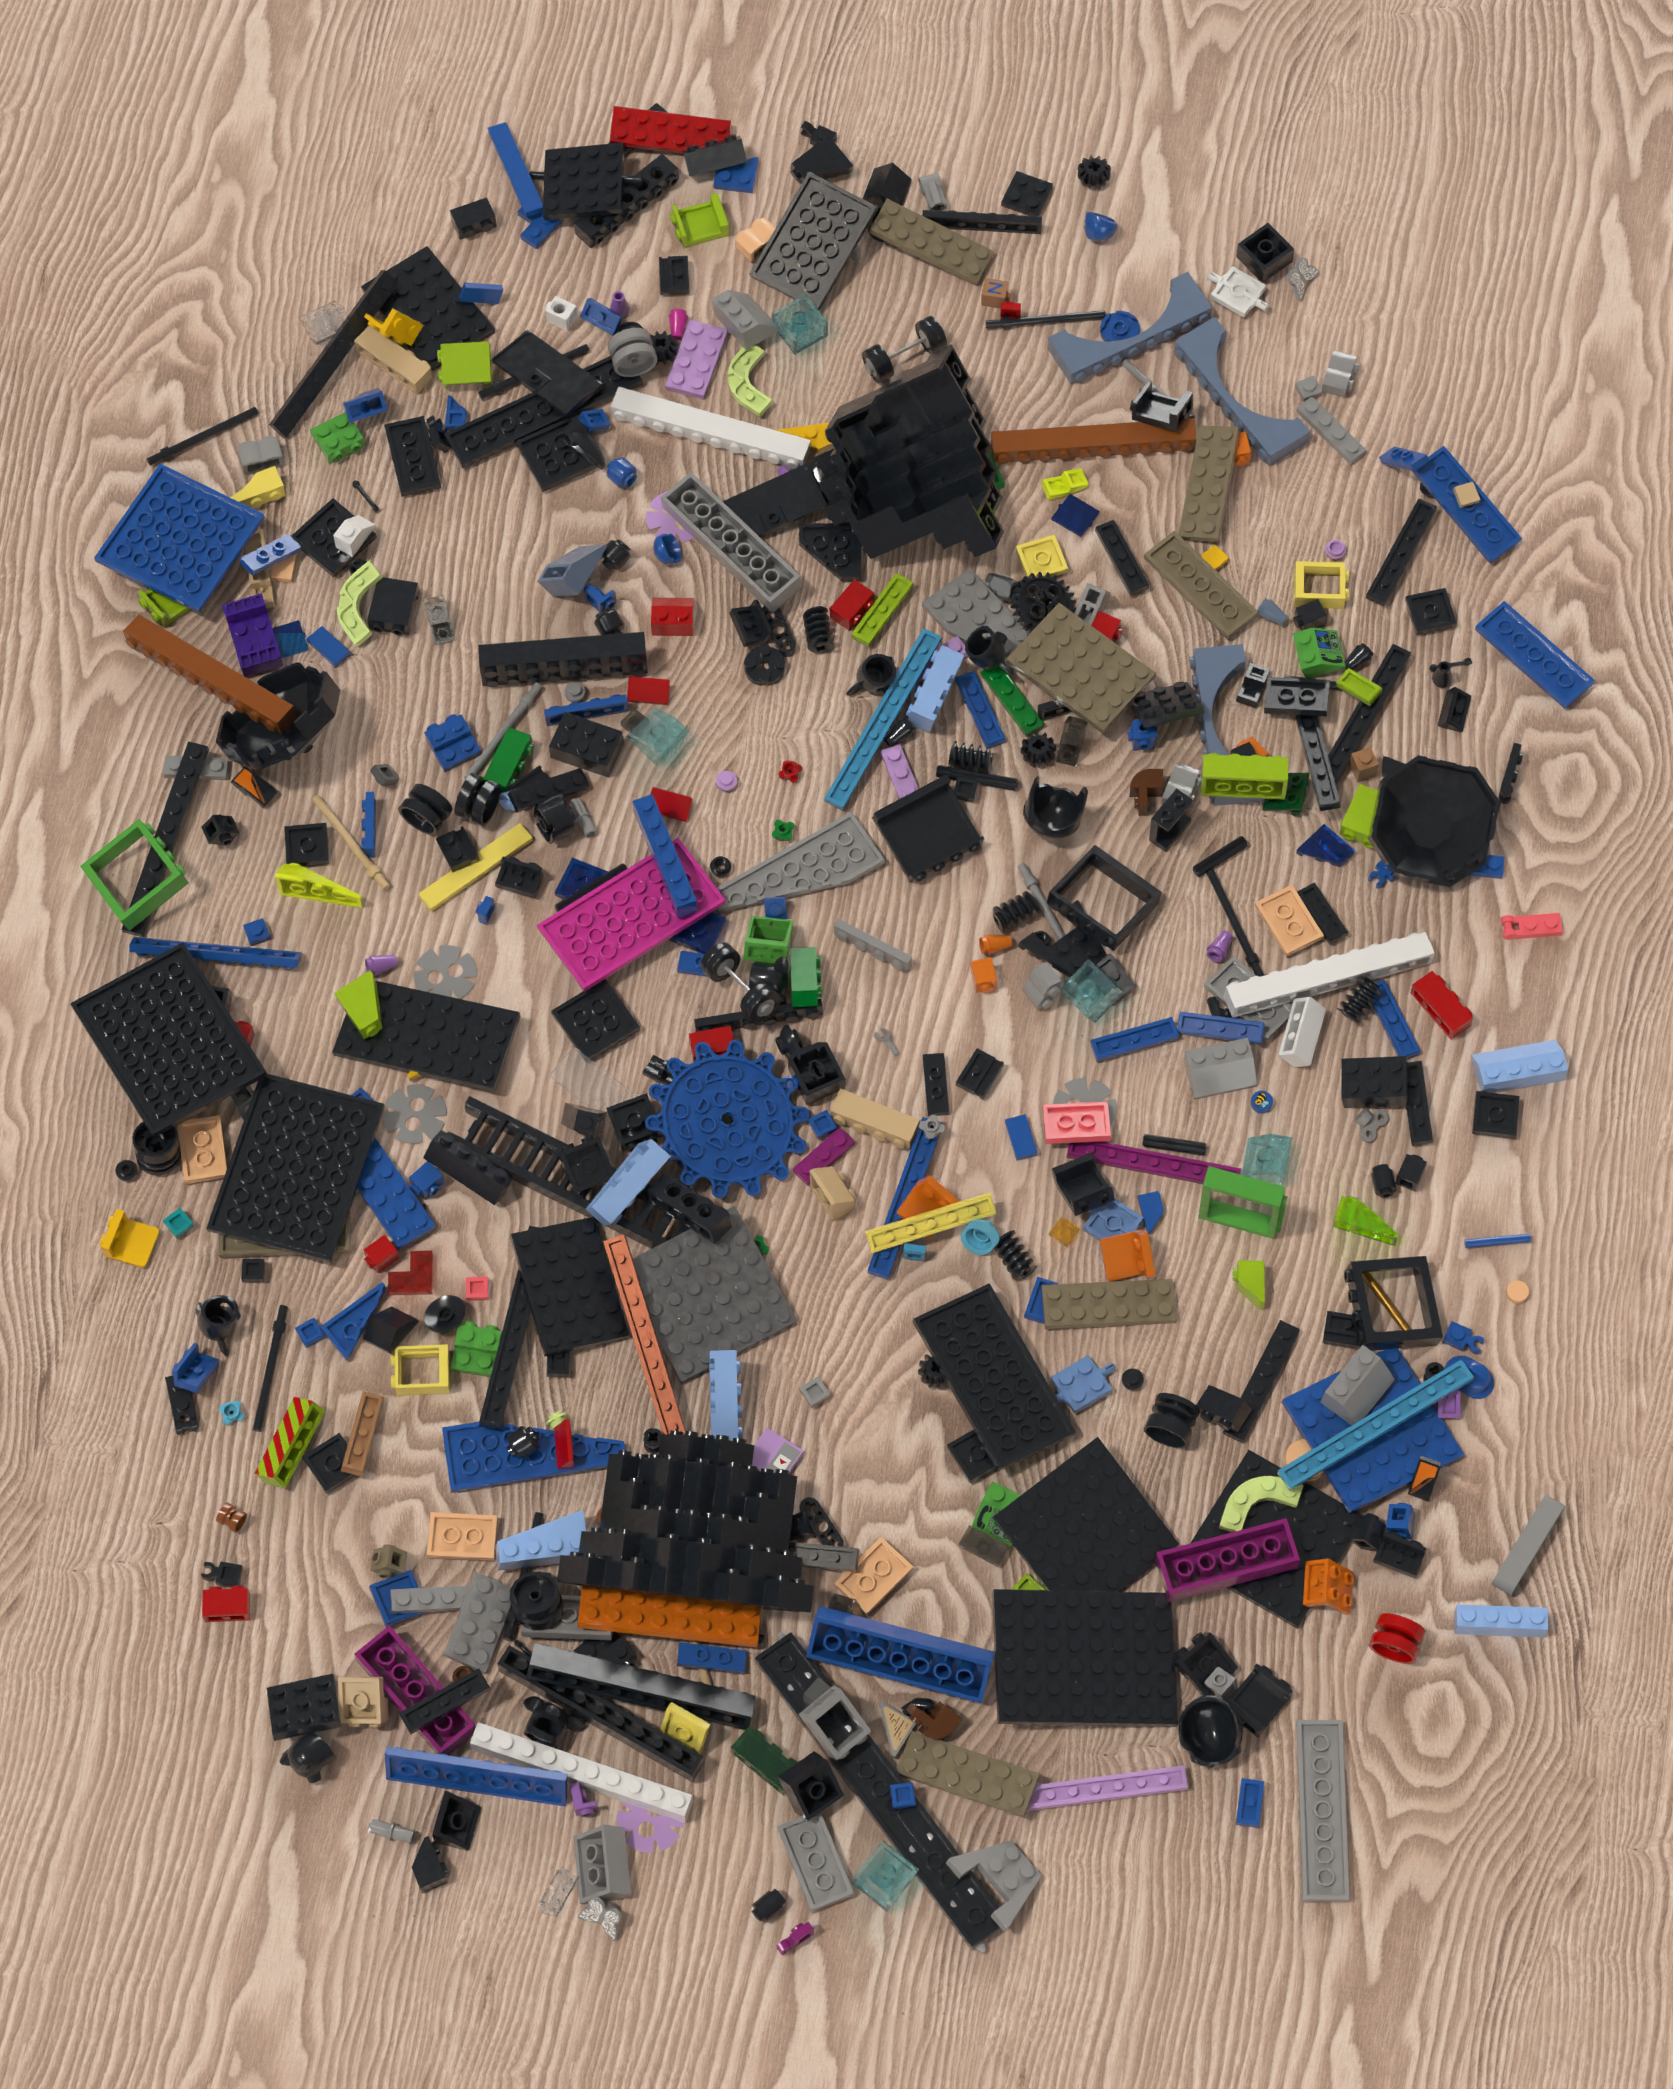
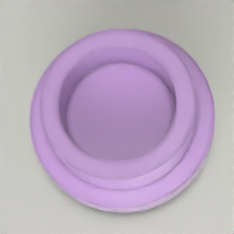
[1325,540,1346,560]
[716,771,737,791]

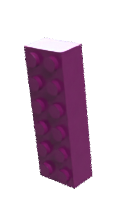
[1155,1518,1300,1602]
[354,1625,476,1755]

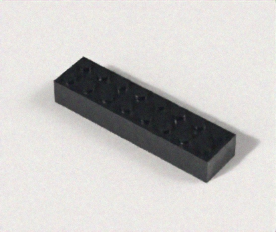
[478,632,648,687]

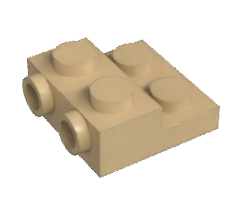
[338,1676,389,1727]

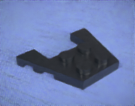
[1018,900,1107,980]

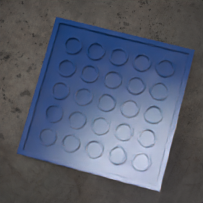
[94,463,265,613]
[1281,1348,1464,1514]

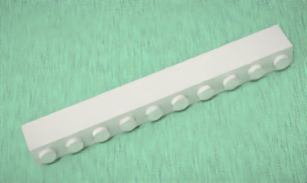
[611,387,811,469]
[1224,932,1435,1018]
[470,1722,693,1823]

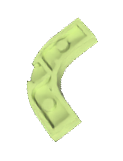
[728,345,772,417]
[337,561,383,647]
[1219,1476,1303,1532]

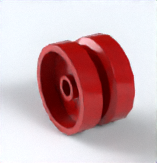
[1368,1613,1426,1664]

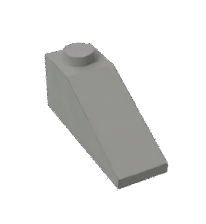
[1074,583,1111,625]

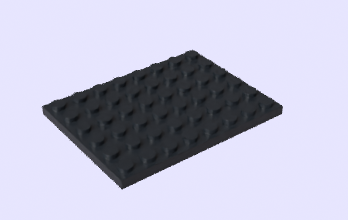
[70,942,267,1138]
[206,1074,385,1264]
[992,1589,1178,1727]

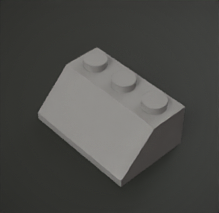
[711,290,780,350]
[1184,1038,1257,1100]
[1320,1345,1395,1425]
[574,1825,631,1904]

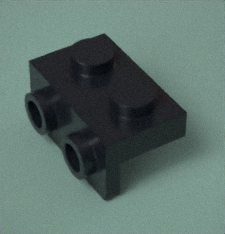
[729,600,772,647]
[495,856,544,898]
[1373,1532,1426,1578]

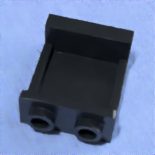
[1130,382,1193,432]
[367,577,420,636]
[1149,788,1193,852]
[1052,1153,1115,1216]
[1227,1663,1293,1738]

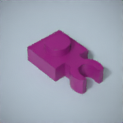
[776,1921,814,1956]

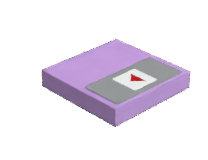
[752,1428,804,1474]

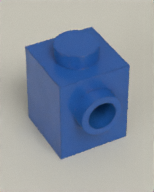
[409,1161,444,1200]

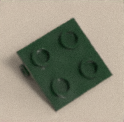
[1262,772,1310,817]

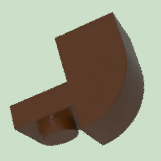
[1129,769,1164,816]
[906,1701,962,1739]

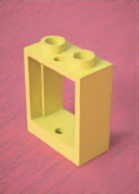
[1294,561,1349,609]
[391,1344,450,1396]

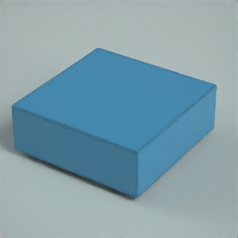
[903,1243,926,1261]

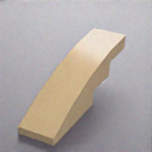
[245,529,275,608]

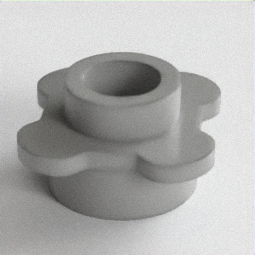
[919,1115,945,1139]

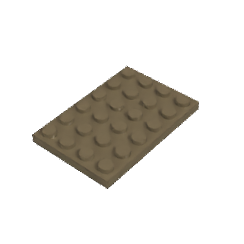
[1006,603,1156,733]

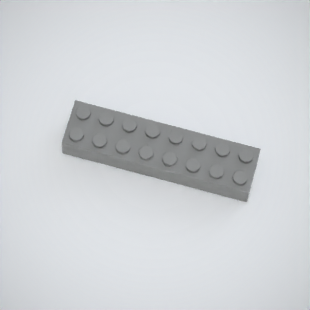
[661,472,803,613]

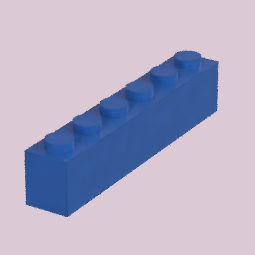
[632,794,698,918]

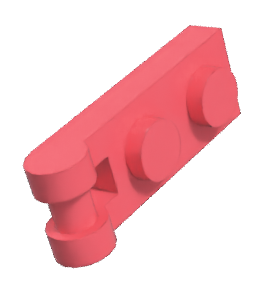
[1500,913,1563,940]

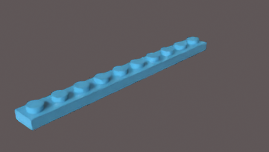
[824,628,942,811]
[1277,1360,1474,1491]

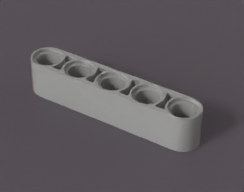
[1492,1495,1565,1596]

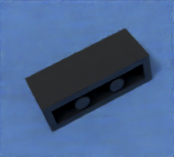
[682,134,747,177]

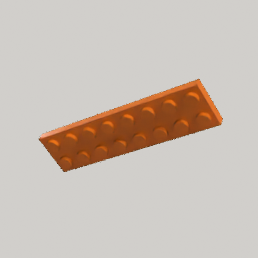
[577,1586,761,1647]

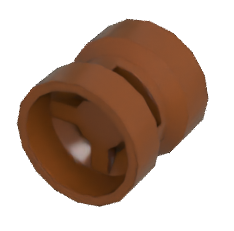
[216,1502,247,1533]

